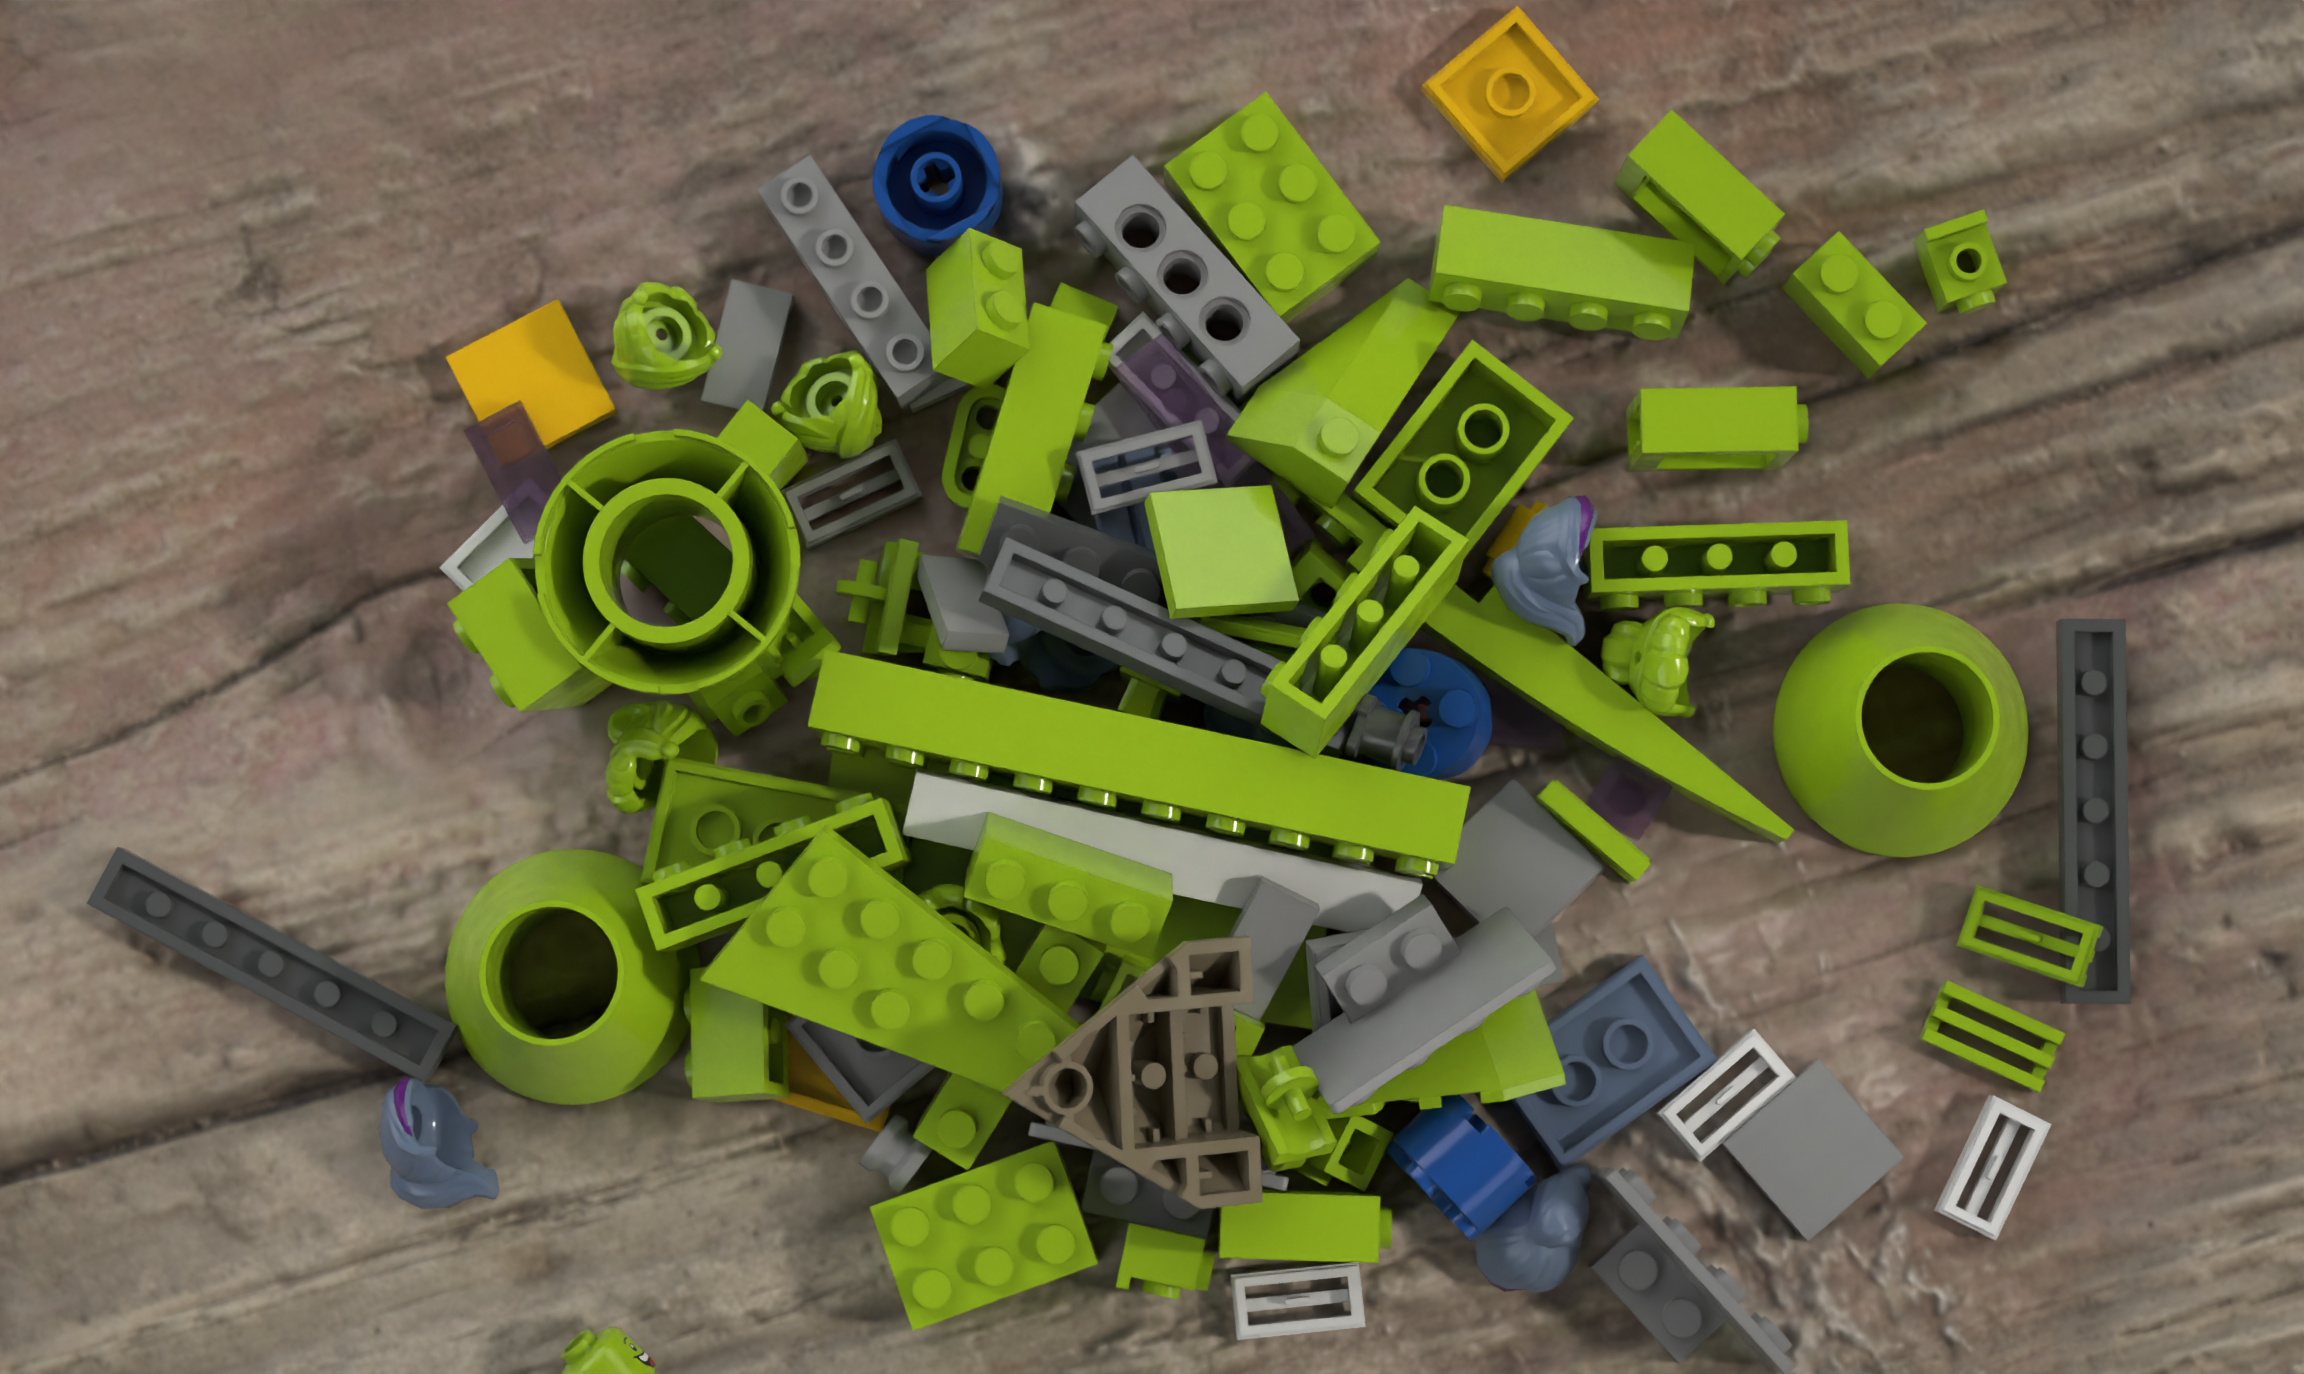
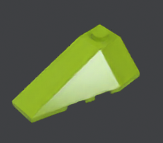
[1224,278,1461,509]
[1314,989,1566,1119]

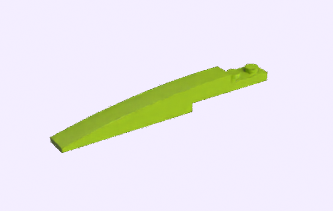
[1263,465,1794,844]

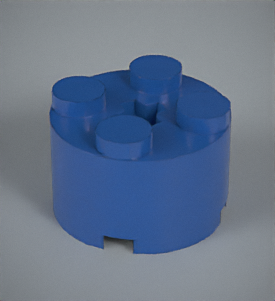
[872,115,1003,256]
[1352,648,1493,780]
[1385,1094,1538,1241]

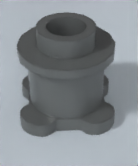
[1345,693,1428,772]

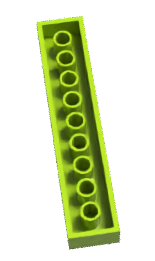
[808,649,1471,879]

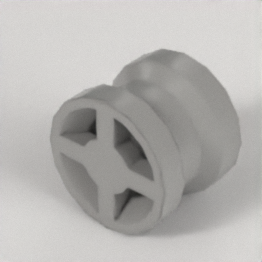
[859,1112,934,1195]

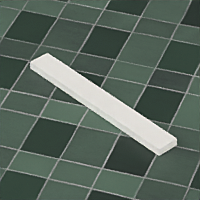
[902,768,1423,932]

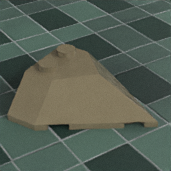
[1000,936,1263,1209]

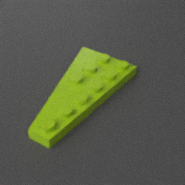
[700,824,1081,1091]

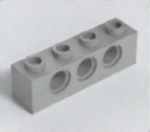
[757,155,952,412]
[1073,155,1300,406]

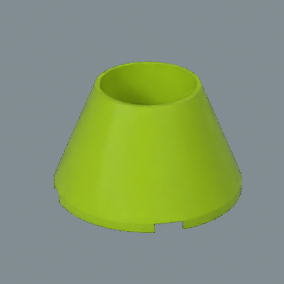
[533,429,801,695]
[1772,603,2029,858]
[445,849,702,1105]

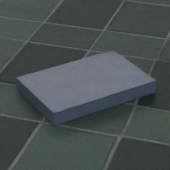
[1509,954,1718,1171]

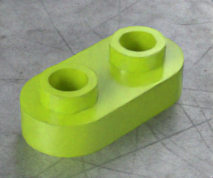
[942,384,1005,511]

